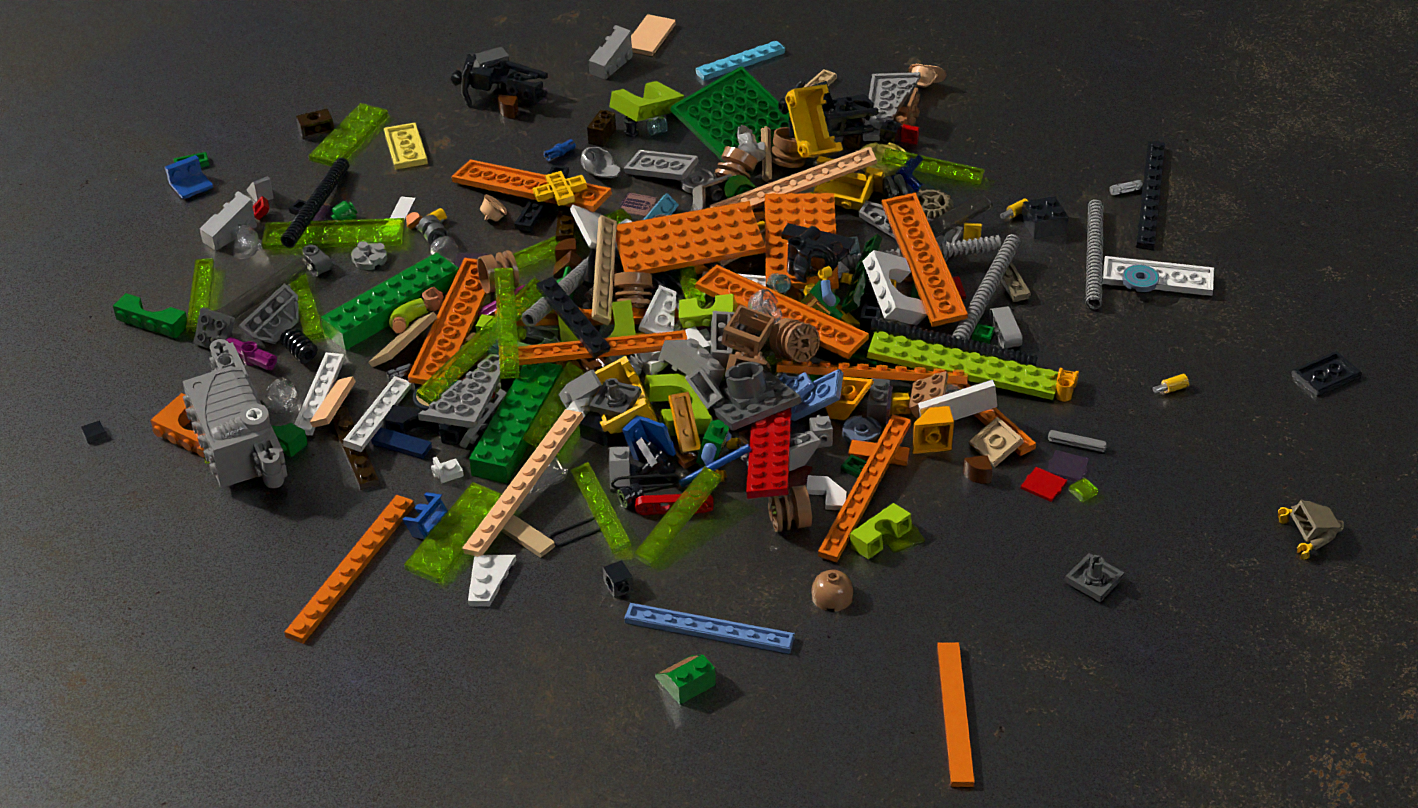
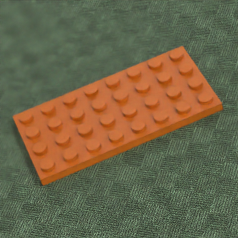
[765,193,839,289]
[616,201,766,274]

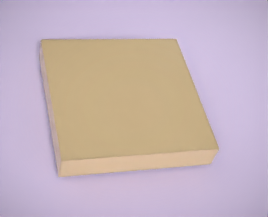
[968,416,1024,467]

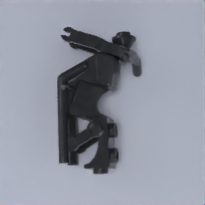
[451,54,548,106]
[778,80,879,138]

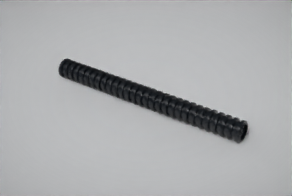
[281,158,350,248]
[870,317,1038,367]

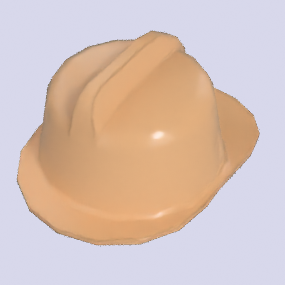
[908,64,946,88]
[480,194,507,222]

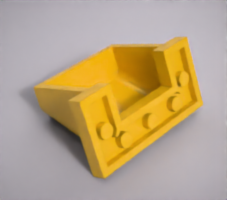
[813,156,885,210]

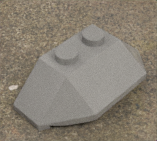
[238,283,299,344]
[741,431,820,471]

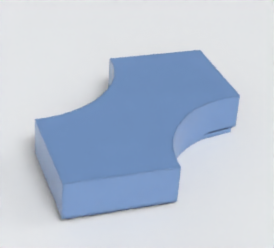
[778,372,815,398]

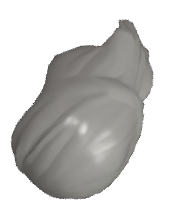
[737,124,766,163]
[581,147,621,179]

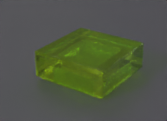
[1069,478,1098,502]

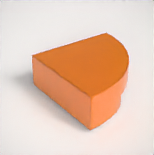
[406,212,423,229]

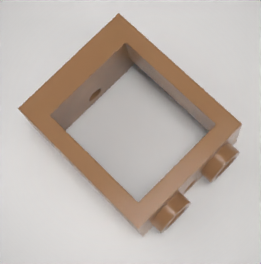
[721,305,775,356]

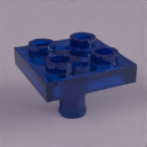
[892,154,923,192]

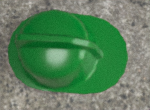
[724,175,757,210]

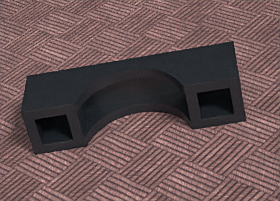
[385,405,467,446]

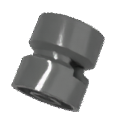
[418,215,448,247]

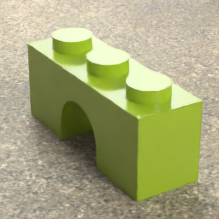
[679,294,737,328]
[850,503,912,559]

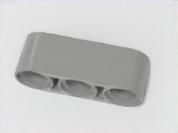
[989,306,1022,349]

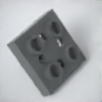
[194,308,235,349]
[589,378,642,417]
[1065,553,1124,602]

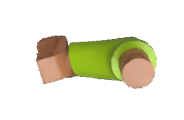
[389,287,444,334]

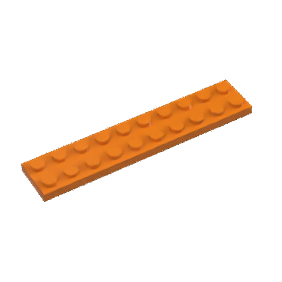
[451,160,612,212]
[882,193,968,327]
[408,258,487,388]
[695,265,869,359]

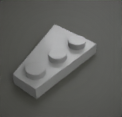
[459,388,506,449]

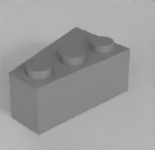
[589,25,633,79]
[200,191,257,251]
[710,311,748,368]
[658,338,725,387]

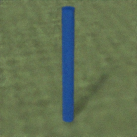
[679,444,752,487]

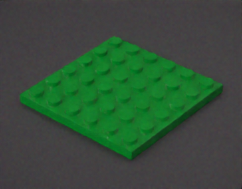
[670,66,789,164]

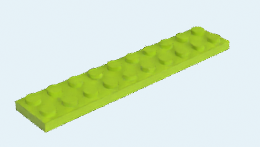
[867,331,1058,400]

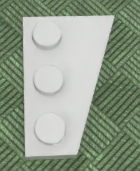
[638,285,676,334]
[468,555,516,607]

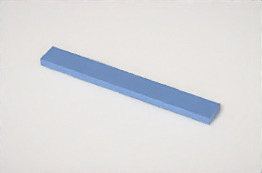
[624,603,795,654]

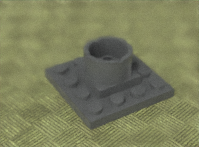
[708,362,802,431]

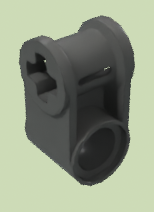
[303,245,333,276]

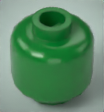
[331,201,358,226]

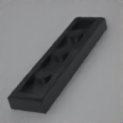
[781,223,855,254]

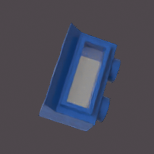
[402,492,448,539]

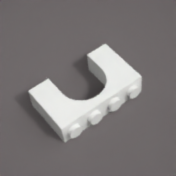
[863,250,927,325]

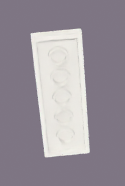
[1102,256,1214,296]

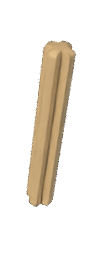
[761,126,772,182]

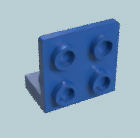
[165,155,213,199]
[622,415,676,461]

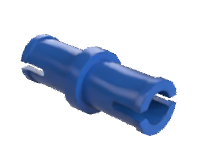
[544,139,576,161]

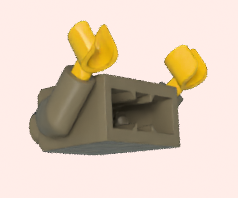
[1278,500,1344,560]

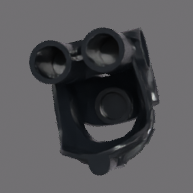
[787,226,848,283]

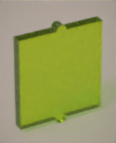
[882,523,925,553]

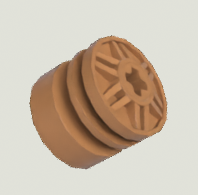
[772,127,806,168]
[714,146,758,180]
[477,250,519,294]
[614,272,652,308]
[769,318,820,362]
[768,485,812,532]

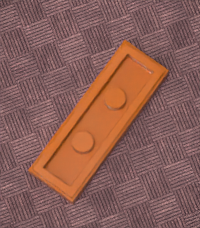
[848,440,910,466]

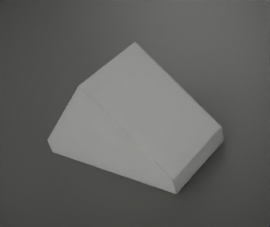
[246,176,274,202]
[524,325,561,342]
[685,366,723,409]

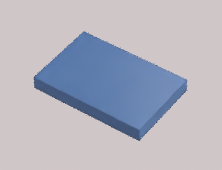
[792,369,843,421]

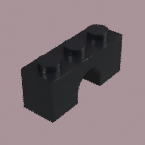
[860,283,882,336]

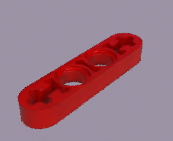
[635,493,714,515]

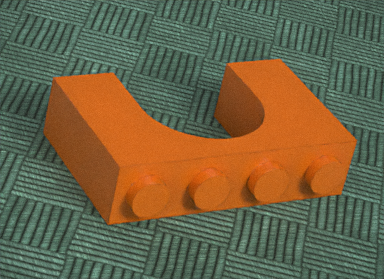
[150,393,205,458]

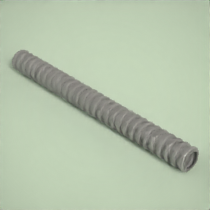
[1086,200,1104,309]
[952,234,1021,340]
[841,235,1002,271]
[522,256,589,327]

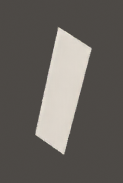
[382,197,415,237]

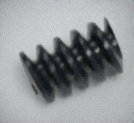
[280,328,318,364]

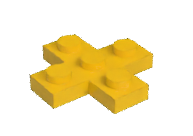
[533,171,588,206]

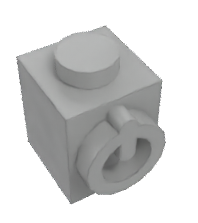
[809,415,833,448]

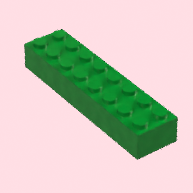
[321,252,459,351]
[469,363,564,484]

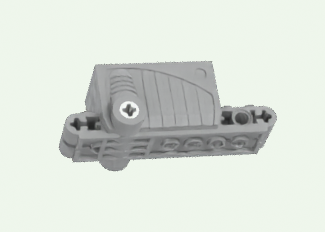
[183,339,287,488]

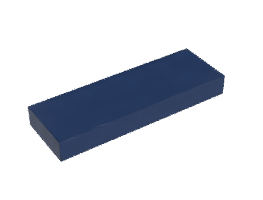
[371,427,432,459]

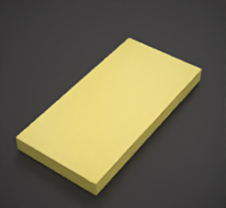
[384,123,428,170]

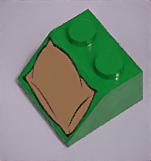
[655,654,716,705]

